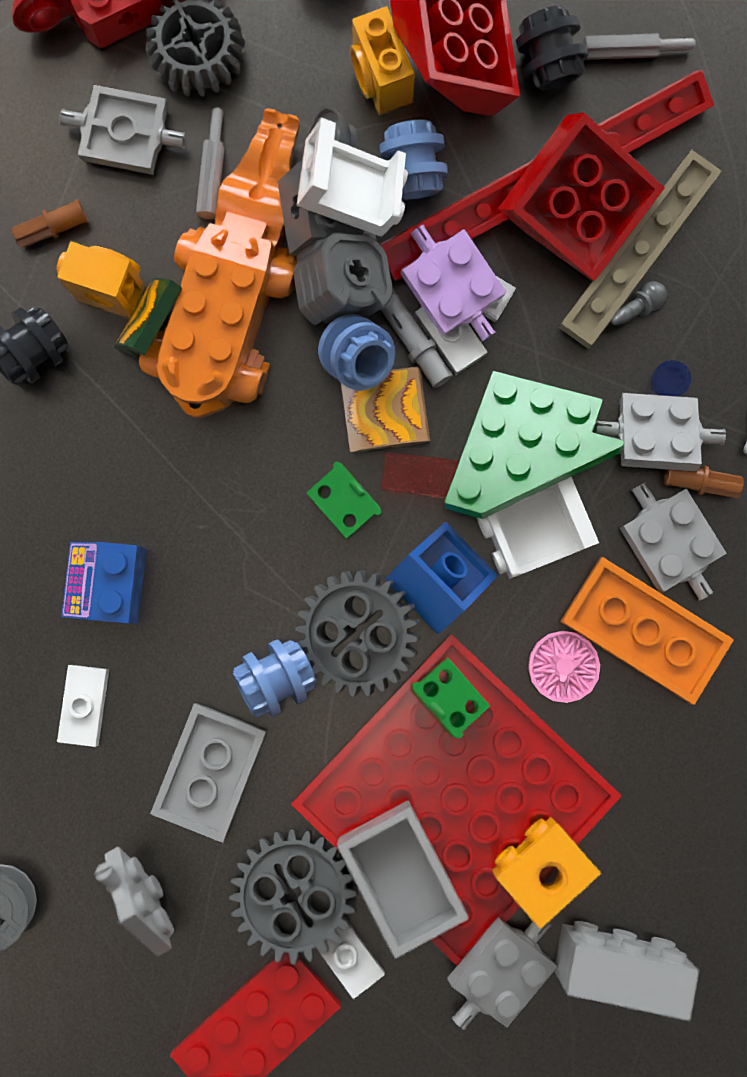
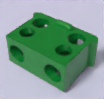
[306,462,383,539]
[410,658,490,739]

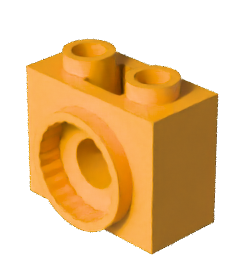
[350,6,415,115]
[57,241,145,319]
[492,817,601,929]

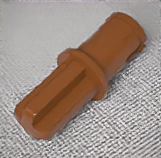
[12,199,88,248]
[664,465,744,498]

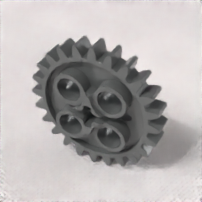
[295,570,421,697]
[229,829,358,964]

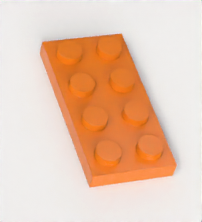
[560,557,734,705]

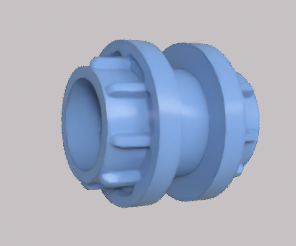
[379,120,448,200]
[318,314,395,391]
[233,639,316,718]

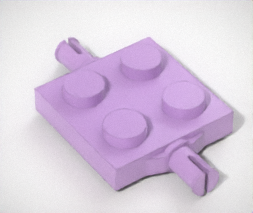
[400,225,506,342]

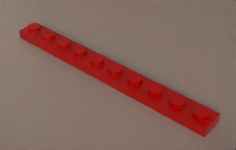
[380,70,714,281]

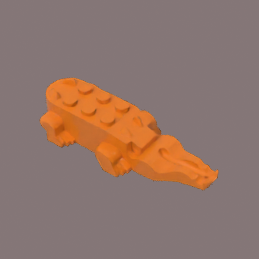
[139,108,300,418]

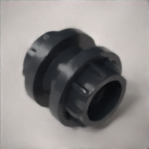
[515,5,589,91]
[0,307,68,384]

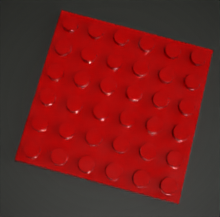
[291,634,622,966]

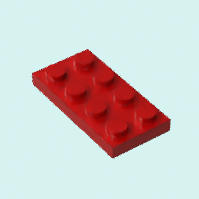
[170,952,341,1077]

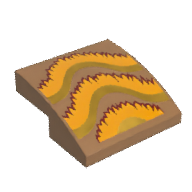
[341,367,430,454]

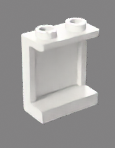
[297,118,408,237]
[477,477,599,579]

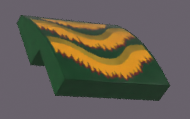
[114,278,182,357]

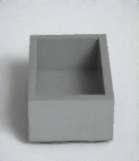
[337,800,468,958]
[554,921,699,1021]

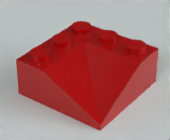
[390,0,520,116]
[498,112,665,281]

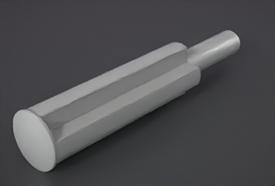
[583,34,695,60]
[195,108,225,220]

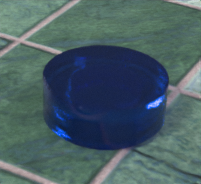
[651,360,691,397]

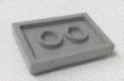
[150,703,267,843]

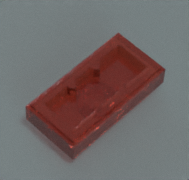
[381,452,460,498]

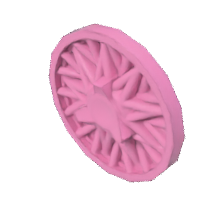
[528,631,600,703]

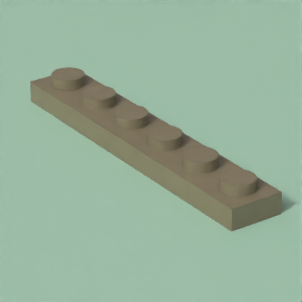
[559,150,721,349]

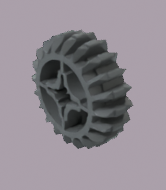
[146,0,246,97]

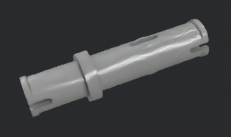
[380,289,453,388]

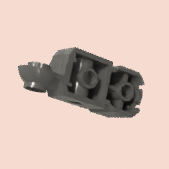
[277,106,393,325]

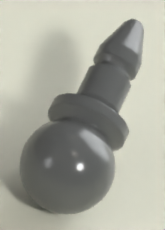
[611,281,668,325]

